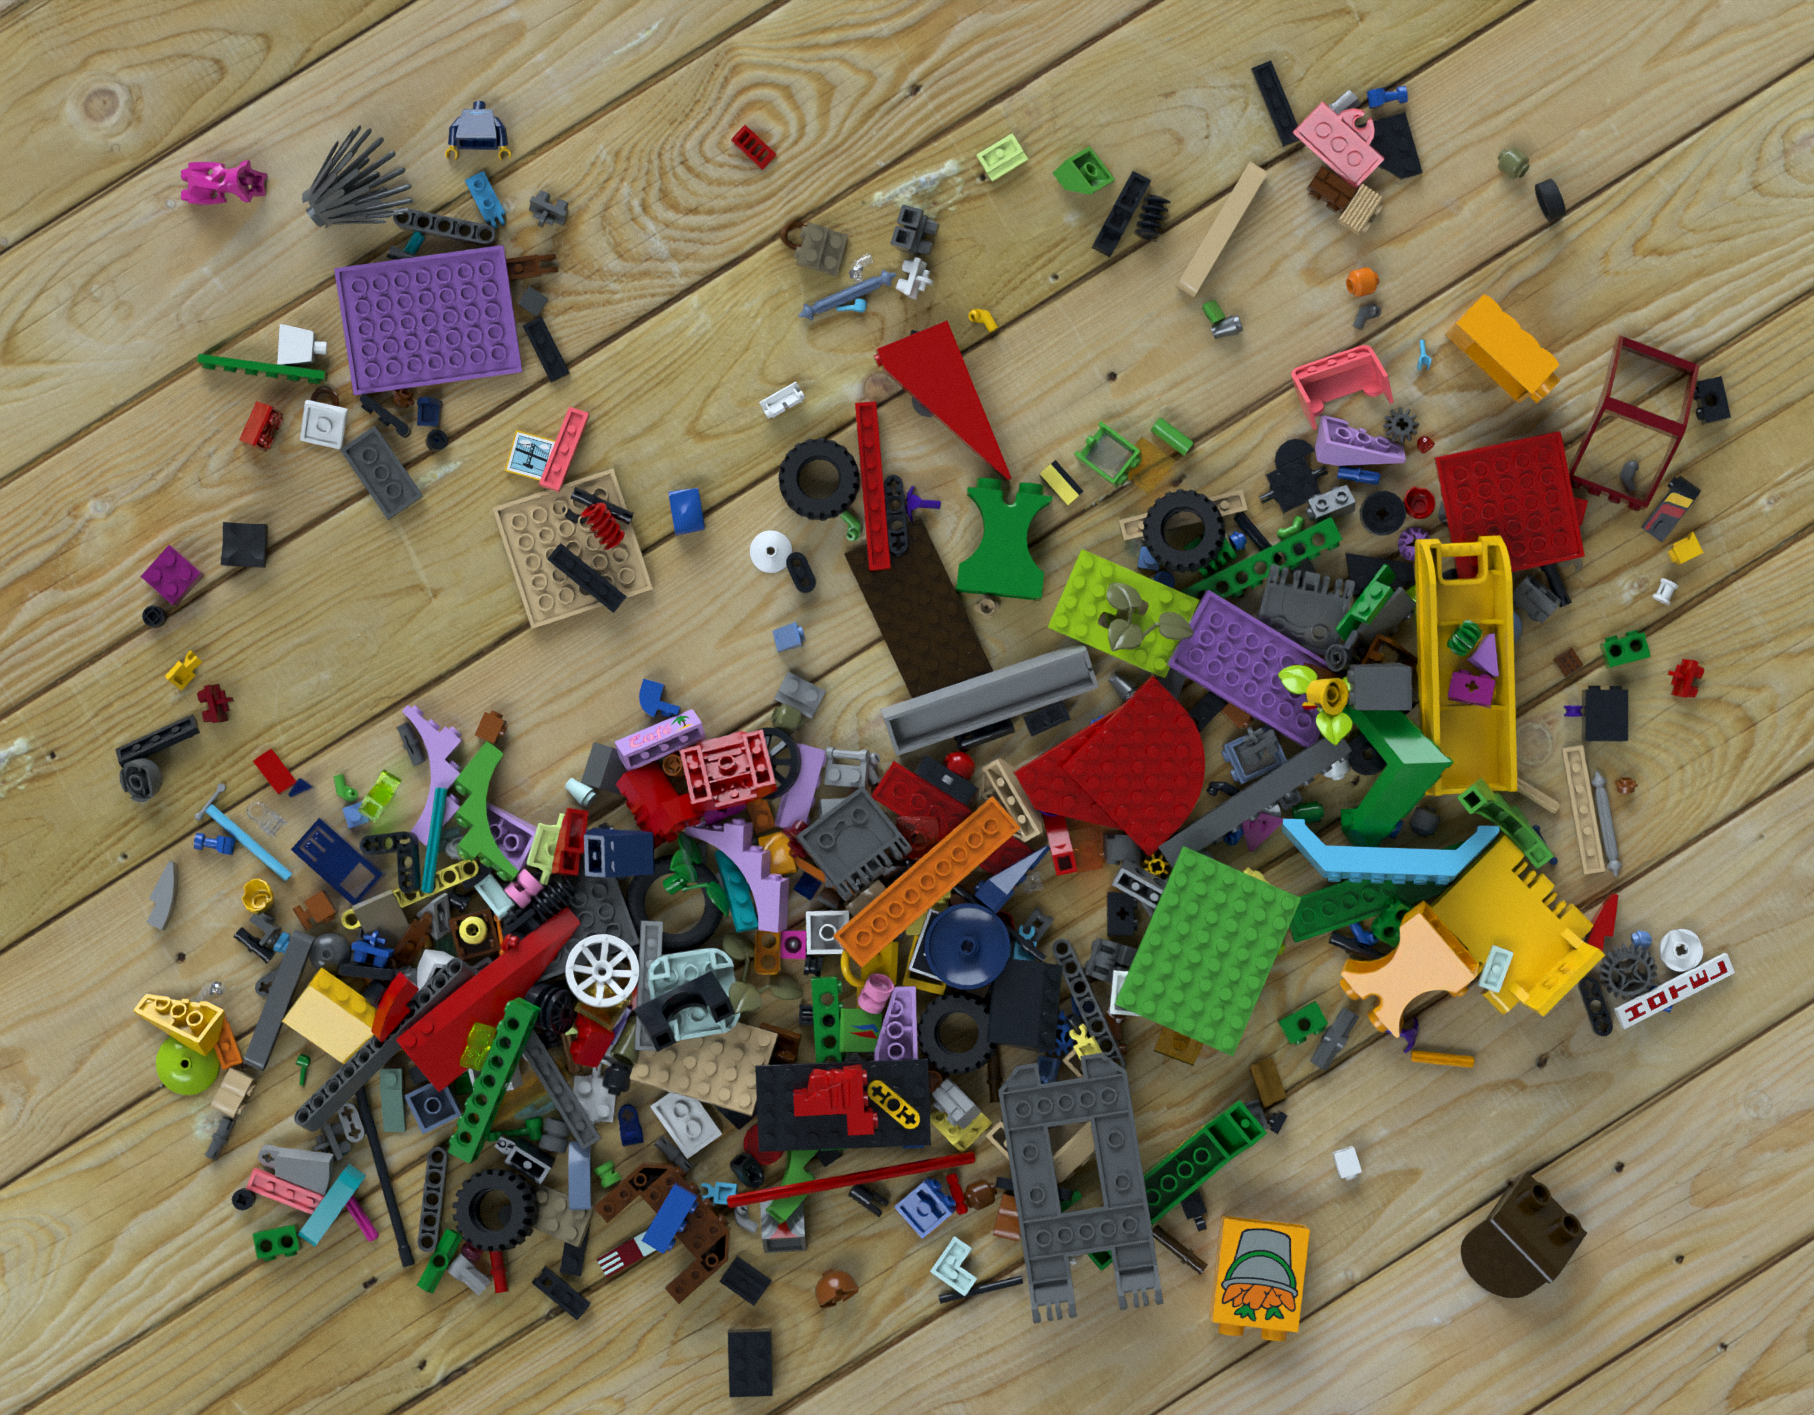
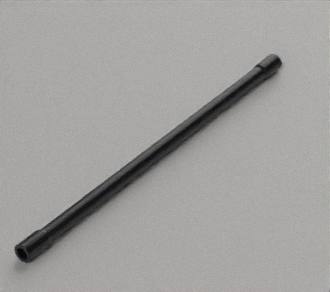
[355,1085,415,1267]

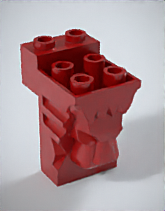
[616,761,706,849]
[793,1065,878,1135]

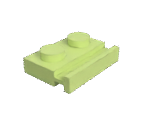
[976,133,1028,182]

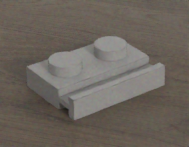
[774,672,826,719]

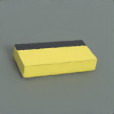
[1039,460,1084,506]

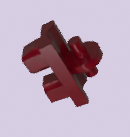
[197,684,234,723]
[782,820,809,858]

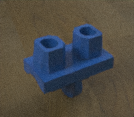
[351,930,395,968]

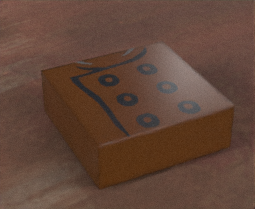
[1553,648,1583,677]

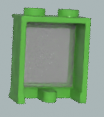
[1074,421,1143,489]

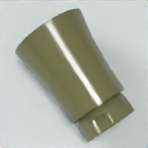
[609,1016,640,1066]

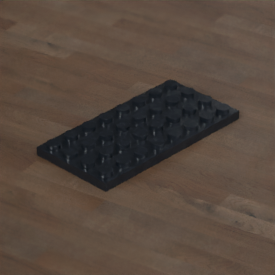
[755,1058,931,1152]

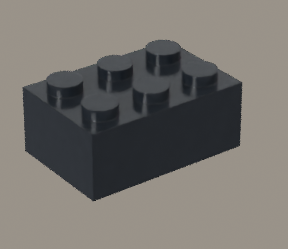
[728,1328,773,1397]

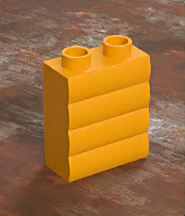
[1445,294,1561,404]

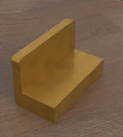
[1248,1058,1286,1107]

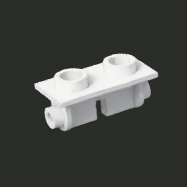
[759,382,805,419]

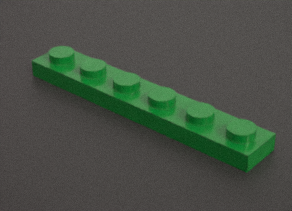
[197,354,328,385]

